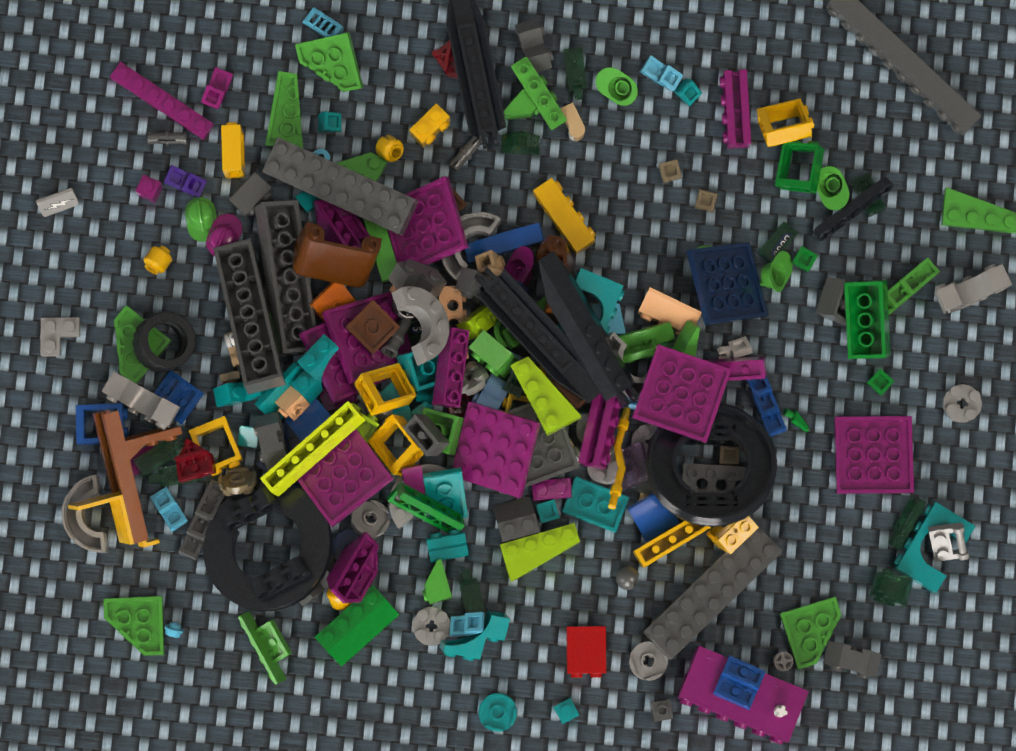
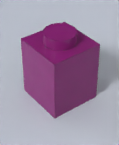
[135,174,163,203]

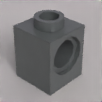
[649,699,673,722]

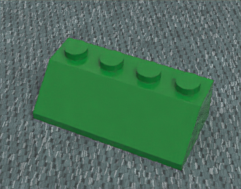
[844,279,891,359]
[315,585,400,667]

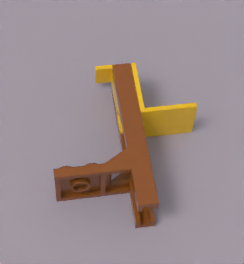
[68,410,182,547]

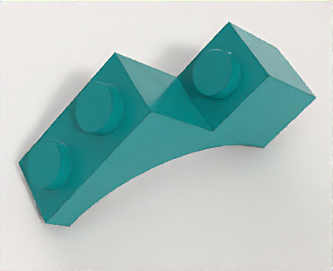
[291,334,339,404]
[213,382,267,407]
[439,610,510,661]

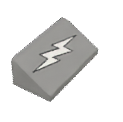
[36,188,79,217]

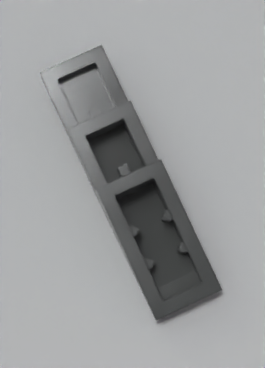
[178,479,225,561]

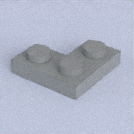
[40,317,80,357]

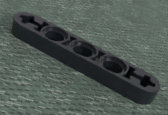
[813,177,894,241]

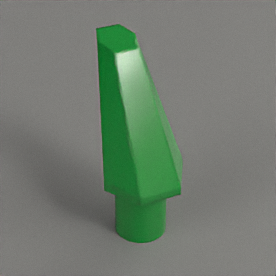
[783,408,809,433]

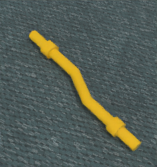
[608,407,631,509]

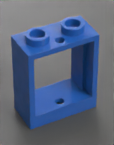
[76,403,129,446]

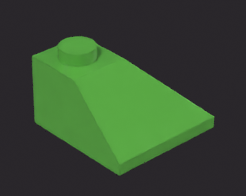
[422,559,452,605]

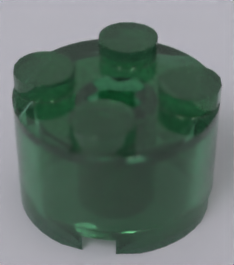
[868,569,913,608]

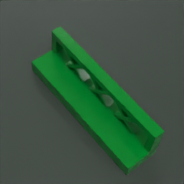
[387,482,465,534]

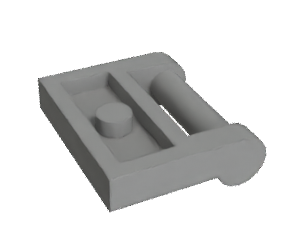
[928,523,970,562]

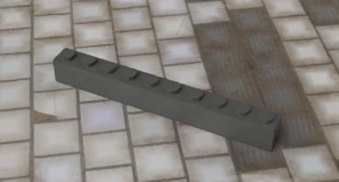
[826,0,981,136]

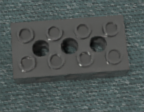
[681,463,747,493]

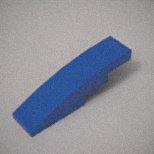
[465,223,544,264]
[746,376,787,437]

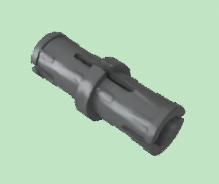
[148,131,187,146]
[449,136,482,172]

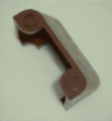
[293,222,382,288]
[535,235,574,324]

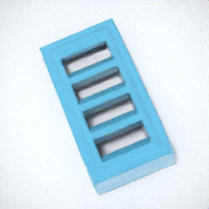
[302,7,344,38]

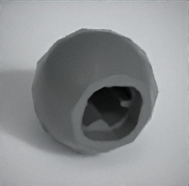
[616,566,639,590]

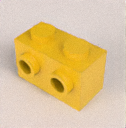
[409,104,450,148]

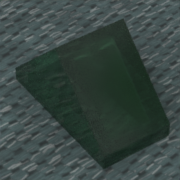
[501,131,540,155]

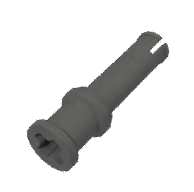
[381,318,414,358]

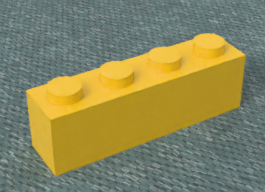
[533,178,596,255]
[632,521,711,568]

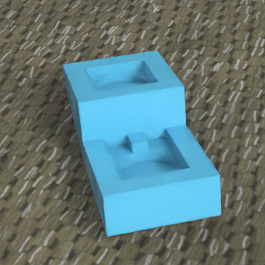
[639,55,684,91]
[150,487,189,532]
[450,612,484,637]

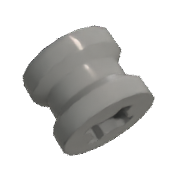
[772,652,793,671]

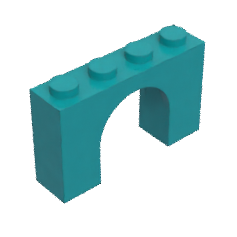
[556,268,625,336]
[894,502,976,593]

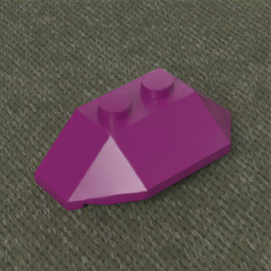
[314,200,370,248]
[326,532,379,603]

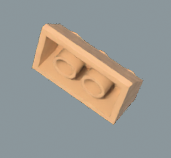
[638,287,702,336]

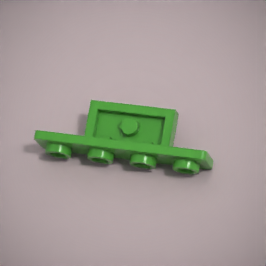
[511,57,567,130]
[618,322,675,363]
[238,612,292,685]

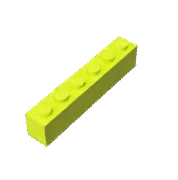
[260,401,366,497]

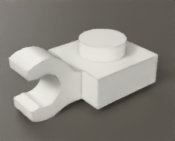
[717,336,753,359]

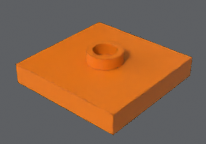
[309,283,357,323]

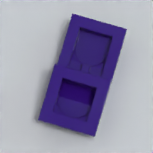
[163,165,207,198]

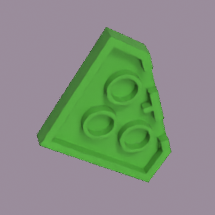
[295,32,363,92]
[337,152,388,182]
[114,305,172,384]
[104,596,165,656]
[780,597,842,670]

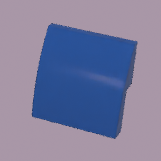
[154,371,204,425]
[285,398,331,441]
[627,493,679,542]
[713,655,766,710]

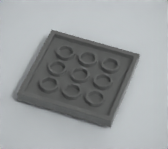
[506,403,580,487]

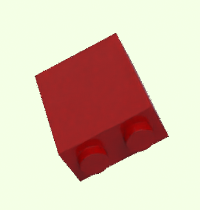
[566,626,606,678]

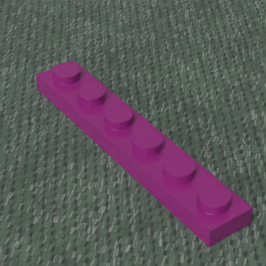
[110,62,214,141]

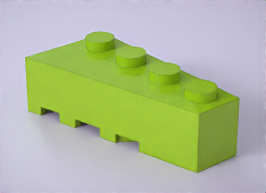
[511,357,582,436]
[500,523,580,583]

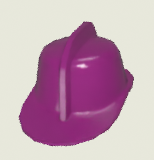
[206,214,242,256]
[504,246,534,286]

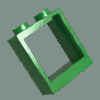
[775,140,825,194]

